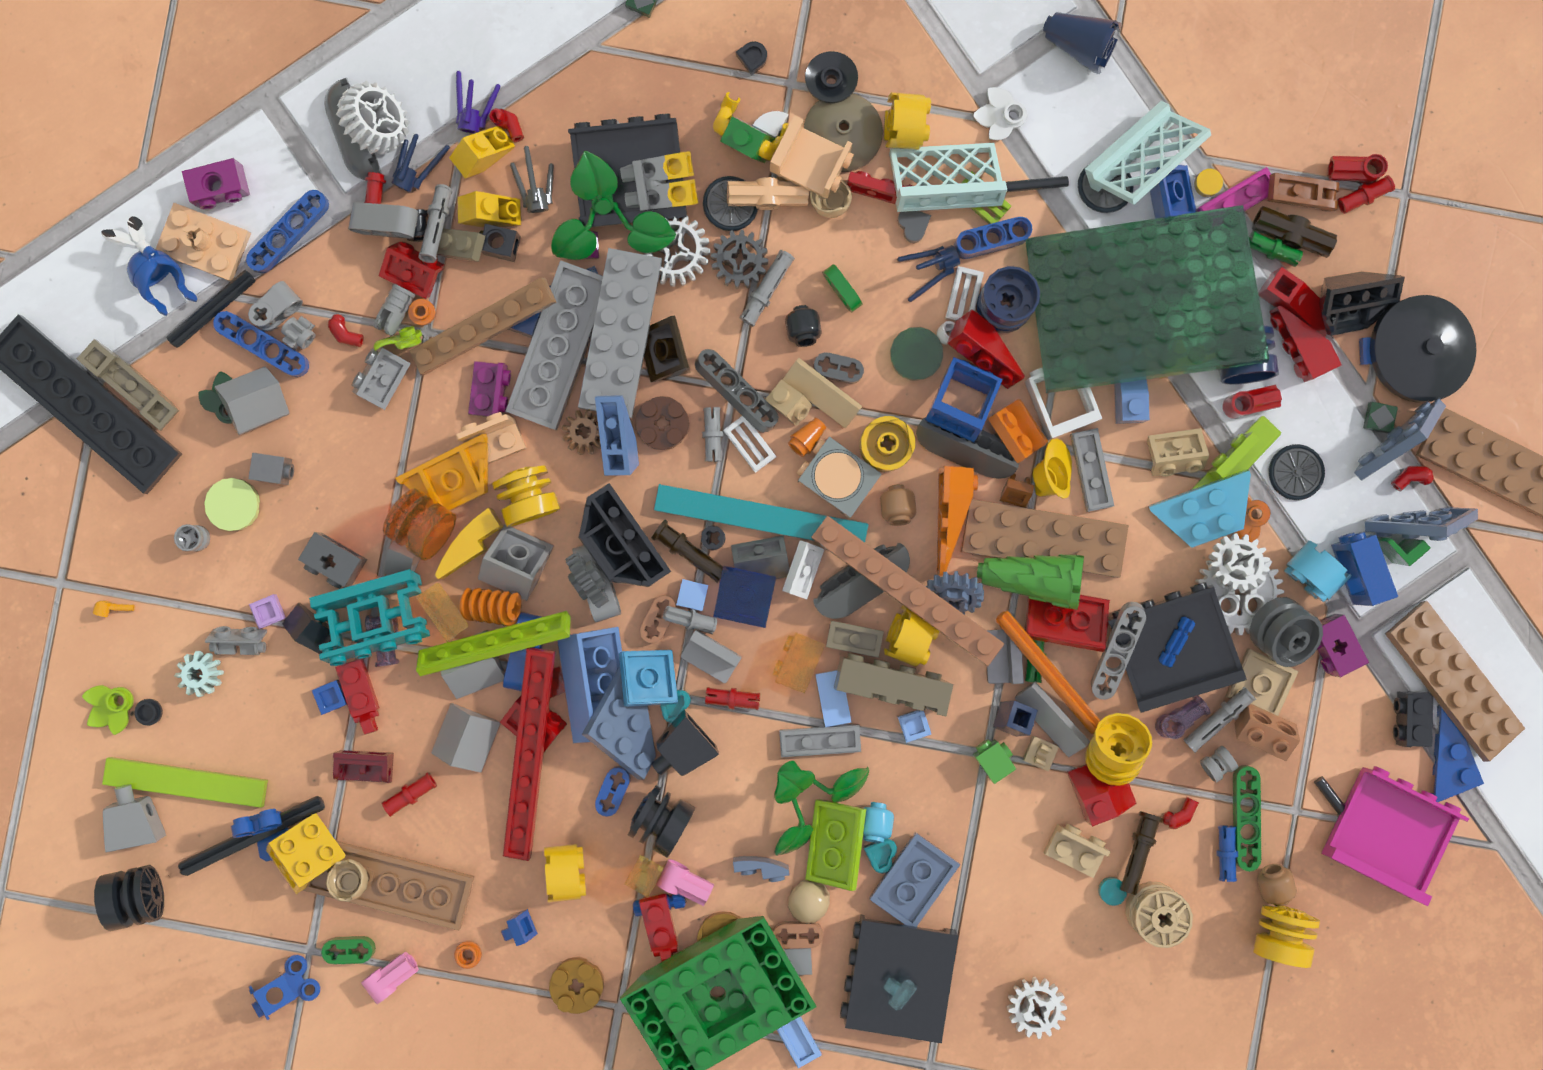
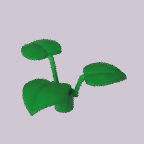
[551,151,676,260]
[774,761,869,856]

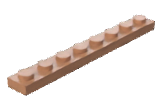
[812,516,1004,667]

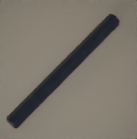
[178,796,325,876]

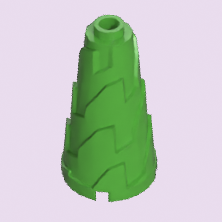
[977,554,1084,610]

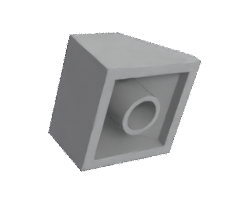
[478,524,553,601]

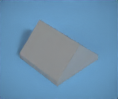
[215,366,290,435]
[441,630,505,699]
[431,703,500,772]

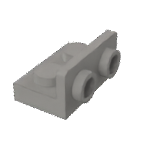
[352,347,411,410]

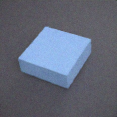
[676,579,709,611]
[897,710,931,743]

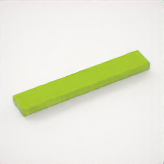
[416,611,571,676]
[102,757,268,808]

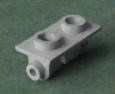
[205,626,267,655]

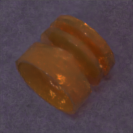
[383,488,456,561]

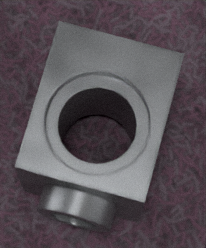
[248,453,294,485]

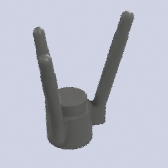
[510,146,554,213]

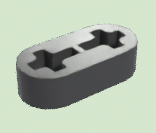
[814,352,864,384]

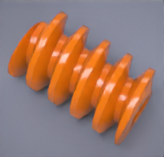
[460,588,522,626]

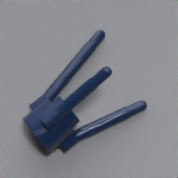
[391,134,450,193]
[897,245,960,302]

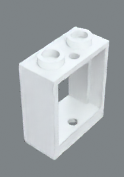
[1024,357,1102,440]

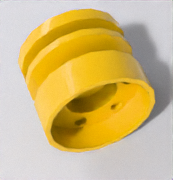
[492,465,561,527]
[1085,713,1152,786]
[1253,905,1320,968]

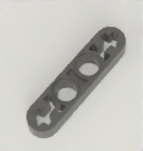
[695,349,778,432]

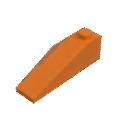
[937,466,978,576]

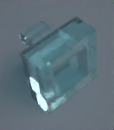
[883,978,918,1011]

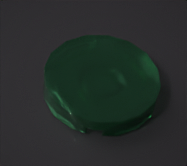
[890,327,943,381]

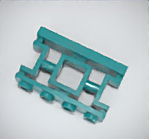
[309,569,430,666]

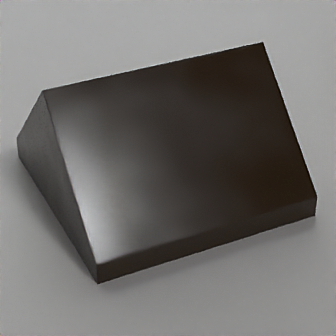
[644,315,691,382]

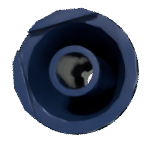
[1043,12,1122,74]

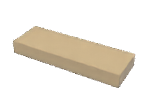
[783,358,862,429]

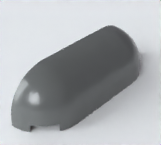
[324,78,382,180]
[916,417,1019,479]
[813,543,910,619]

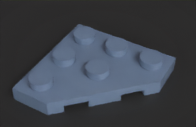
[1354,399,1446,481]
[1365,507,1478,541]
[582,667,656,780]

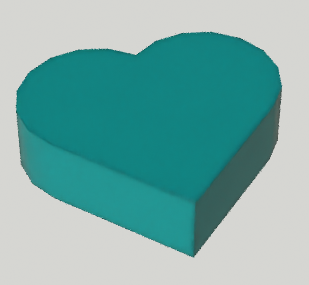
[660,690,691,723]
[863,838,897,874]

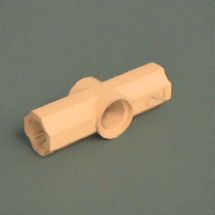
[727,177,809,210]

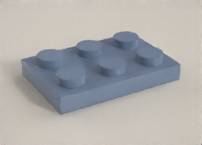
[869,832,960,927]

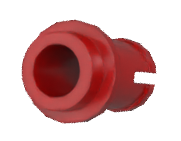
[364,172,386,204]

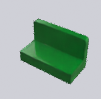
[1377,536,1431,566]

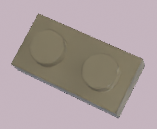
[437,228,485,262]
[826,621,884,658]

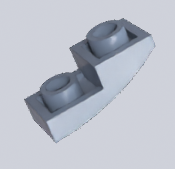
[733,856,790,882]

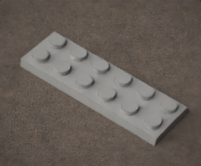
[578,248,662,418]
[505,260,603,430]

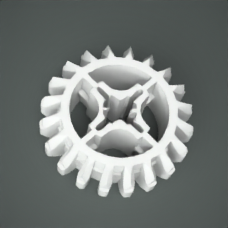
[336,81,410,155]
[642,216,710,287]

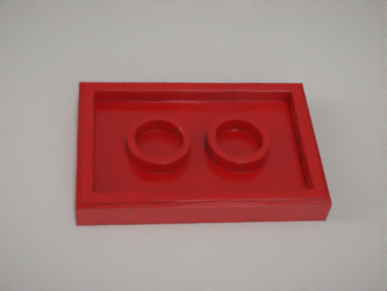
[1025,595,1110,652]

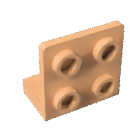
[456,412,527,464]

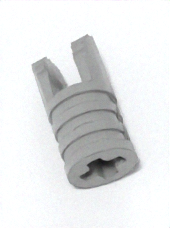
[373,283,415,336]

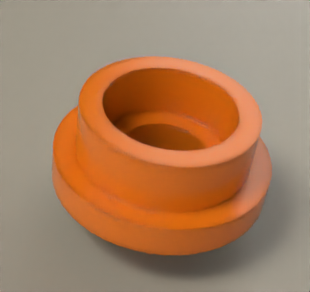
[408,299,436,326]
[454,941,482,969]

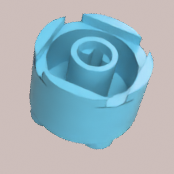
[1284,540,1351,602]

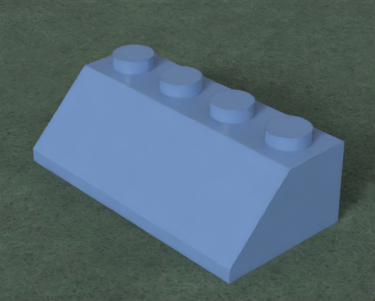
[557,627,622,743]

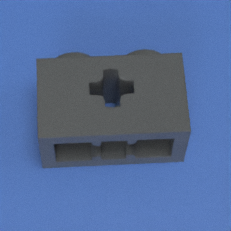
[298,532,368,589]

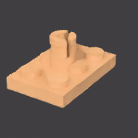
[156,203,251,282]

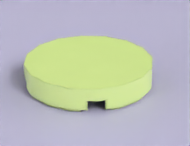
[204,478,260,531]

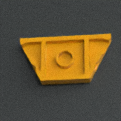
[395,434,488,516]

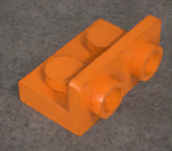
[988,399,1048,463]

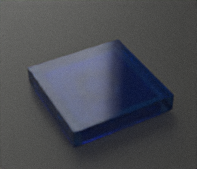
[713,566,776,628]

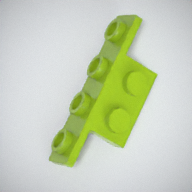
[1191,416,1281,490]

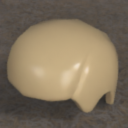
[810,180,852,218]
[326,859,369,901]
[788,880,830,924]

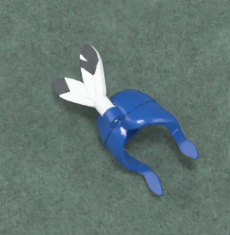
[101,216,197,316]

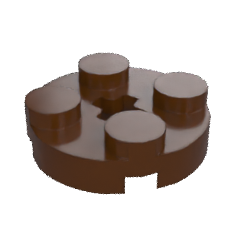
[636,396,689,450]

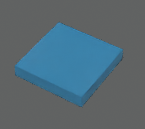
[619,650,678,707]

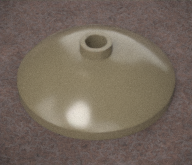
[804,94,883,172]

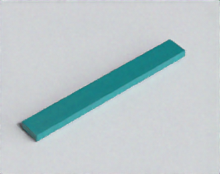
[654,484,869,542]

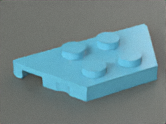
[1149,469,1251,548]

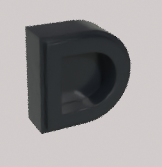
[735,41,767,76]

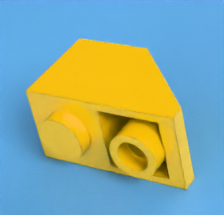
[449,126,515,179]
[457,191,521,227]

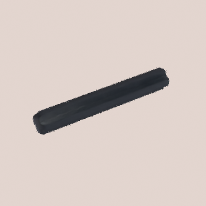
[167,270,256,348]

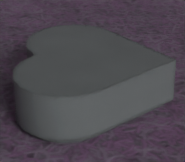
[898,211,931,243]

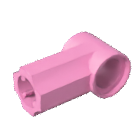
[656,859,714,906]
[361,951,419,1004]

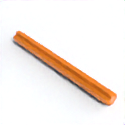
[996,611,1100,734]

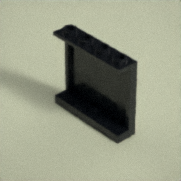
[568,113,687,227]
[1108,582,1247,713]
[840,914,958,1044]

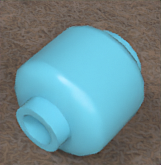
[863,802,894,843]

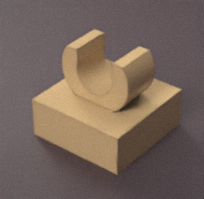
[1023,736,1059,771]

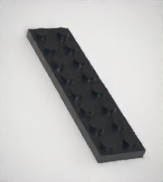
[0,314,182,494]

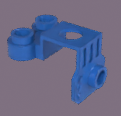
[231,809,289,862]
[248,955,320,1020]

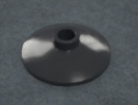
[805,51,858,103]

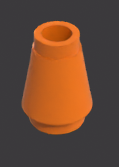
[788,418,826,457]

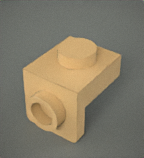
[765,380,812,426]

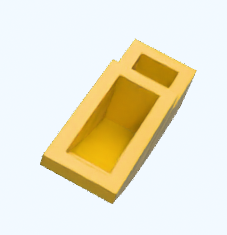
[435,508,504,579]

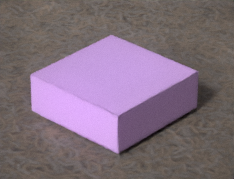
[249,594,286,629]

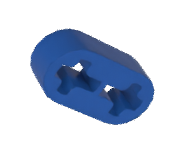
[595,766,631,817]

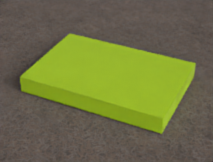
[805,799,866,891]

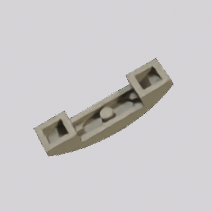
[77,339,179,431]

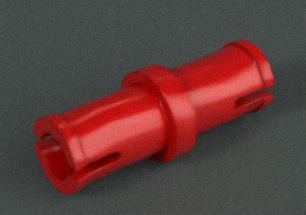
[1337,175,1395,214]
[705,687,760,710]
[382,772,437,817]

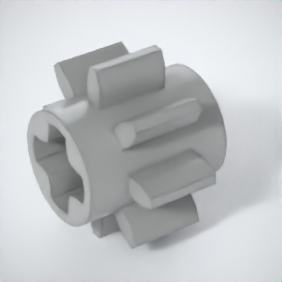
[281,316,316,350]

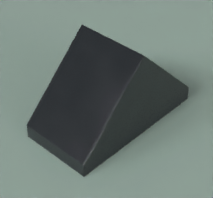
[282,603,331,654]

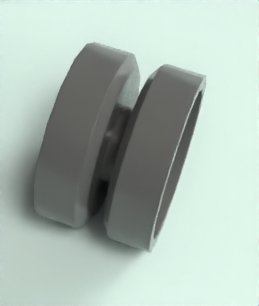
[1249,597,1323,667]

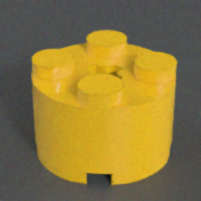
[884,92,931,150]
[859,416,915,472]
[884,605,939,667]
[544,844,586,902]

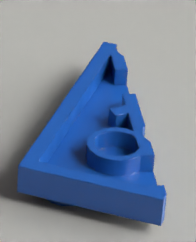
[1431,705,1484,802]

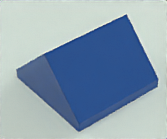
[1146,165,1198,226]

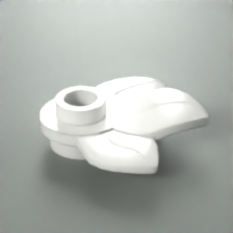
[973,87,1027,140]

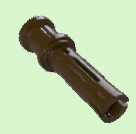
[651,520,727,583]
[1119,811,1163,895]

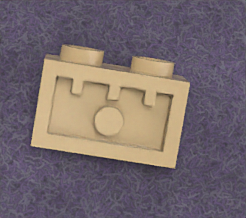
[1147,428,1209,477]
[1044,823,1110,878]

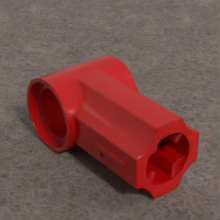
[1327,154,1388,185]
[1222,385,1282,419]

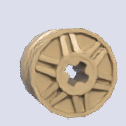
[1125,881,1193,948]

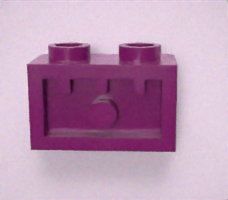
[468,361,511,417]

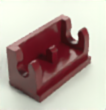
[333,750,394,783]

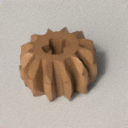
[562,410,601,455]

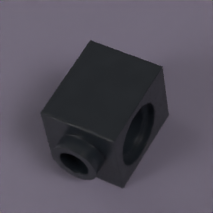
[479,224,521,262]

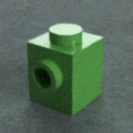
[973,739,1016,784]

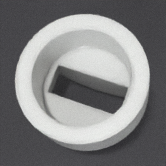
[937,321,955,345]

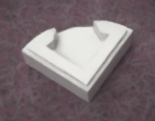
[753,111,789,138]

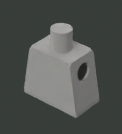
[103,784,166,852]

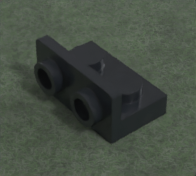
[1393,691,1433,748]

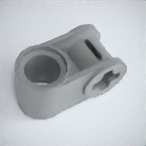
[248,281,303,332]

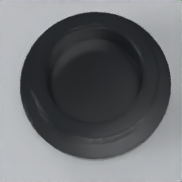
[134,699,163,726]

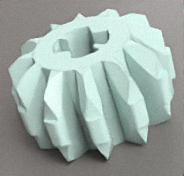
[174,651,224,697]

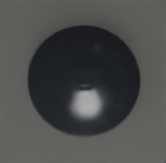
[1370,295,1477,403]

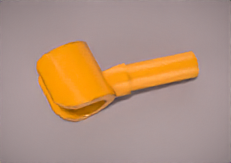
[92,600,135,617]

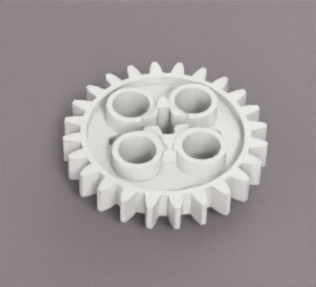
[1195,548,1284,635]

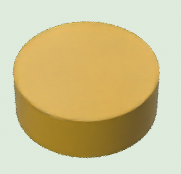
[1194,169,1223,197]

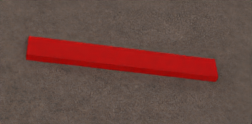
[503,647,556,861]

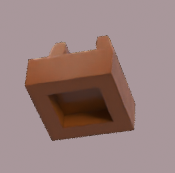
[1000,473,1034,508]

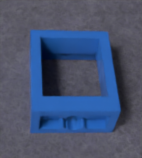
[925,357,1003,442]
[1331,532,1398,606]

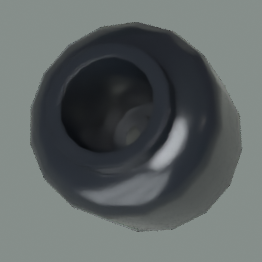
[785,305,822,347]

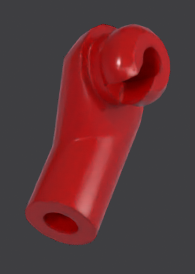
[489,108,524,142]
[328,314,364,347]
[1391,466,1434,492]
[1163,797,1199,830]

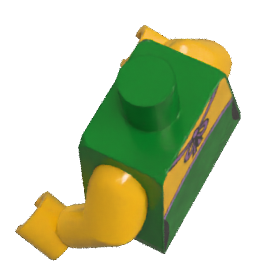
[713,92,789,163]

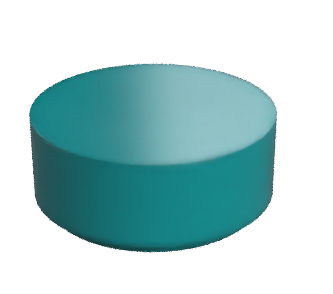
[1098,877,1127,906]

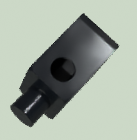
[651,709,719,776]

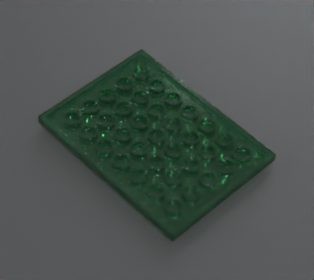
[1025,205,1269,393]

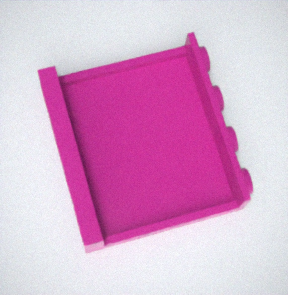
[1321,766,1469,906]

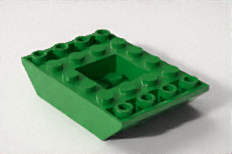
[620,916,817,1070]

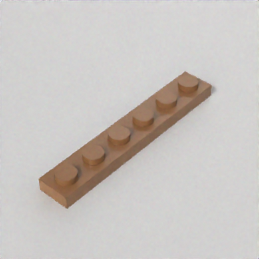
[409,277,557,375]

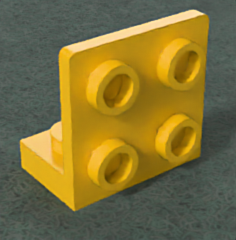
[266,813,345,894]

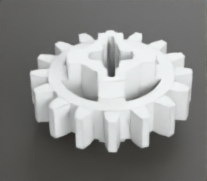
[1208,533,1270,593]
[1007,977,1067,1039]

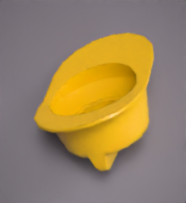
[1033,438,1072,499]

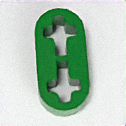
[822,264,863,313]
[321,936,376,964]

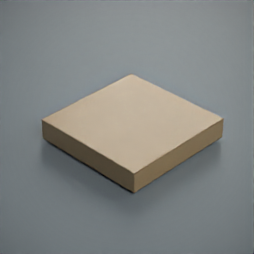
[1225,648,1299,716]

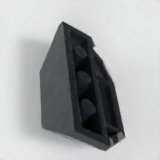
[1319,272,1405,336]
[578,483,671,587]

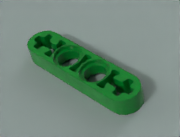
[1233,765,1262,872]

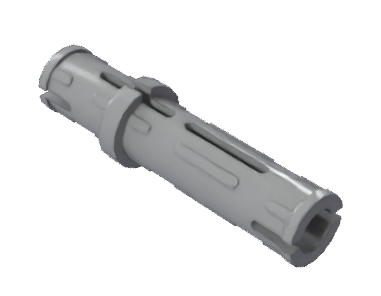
[419,184,452,263]
[739,250,795,327]
[1183,687,1256,753]

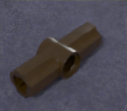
[1252,206,1337,258]

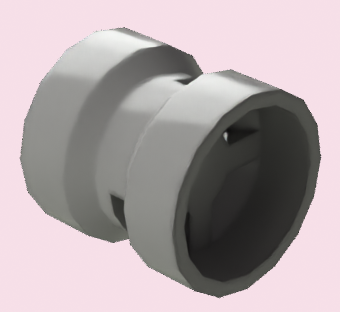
[174,524,210,552]
[1200,746,1238,783]

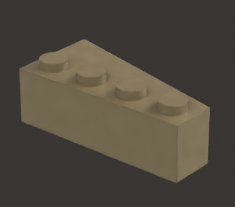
[834,653,954,716]

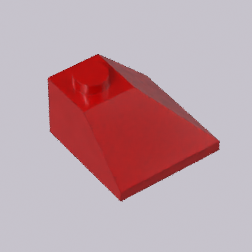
[1067,764,1137,827]

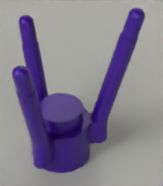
[456,71,501,134]

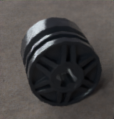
[628,785,696,858]
[94,865,164,931]

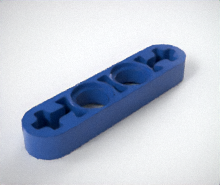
[246,190,329,273]
[213,311,309,377]

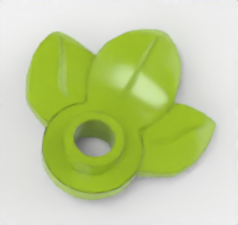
[374,326,422,351]
[82,685,134,735]

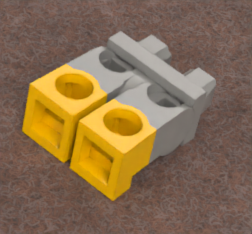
[620,151,698,211]

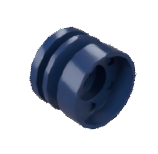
[976,266,1040,333]
[1215,326,1279,384]

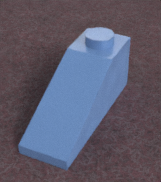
[1113,343,1150,424]
[595,395,639,476]

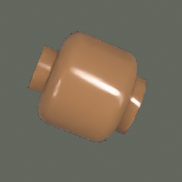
[880,484,916,526]
[1257,864,1297,906]

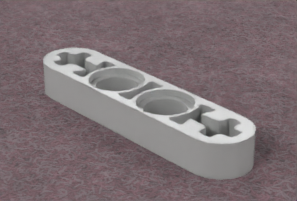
[1091,602,1146,700]

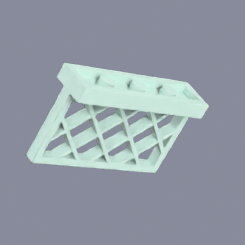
[1085,101,1211,205]
[889,143,1007,212]

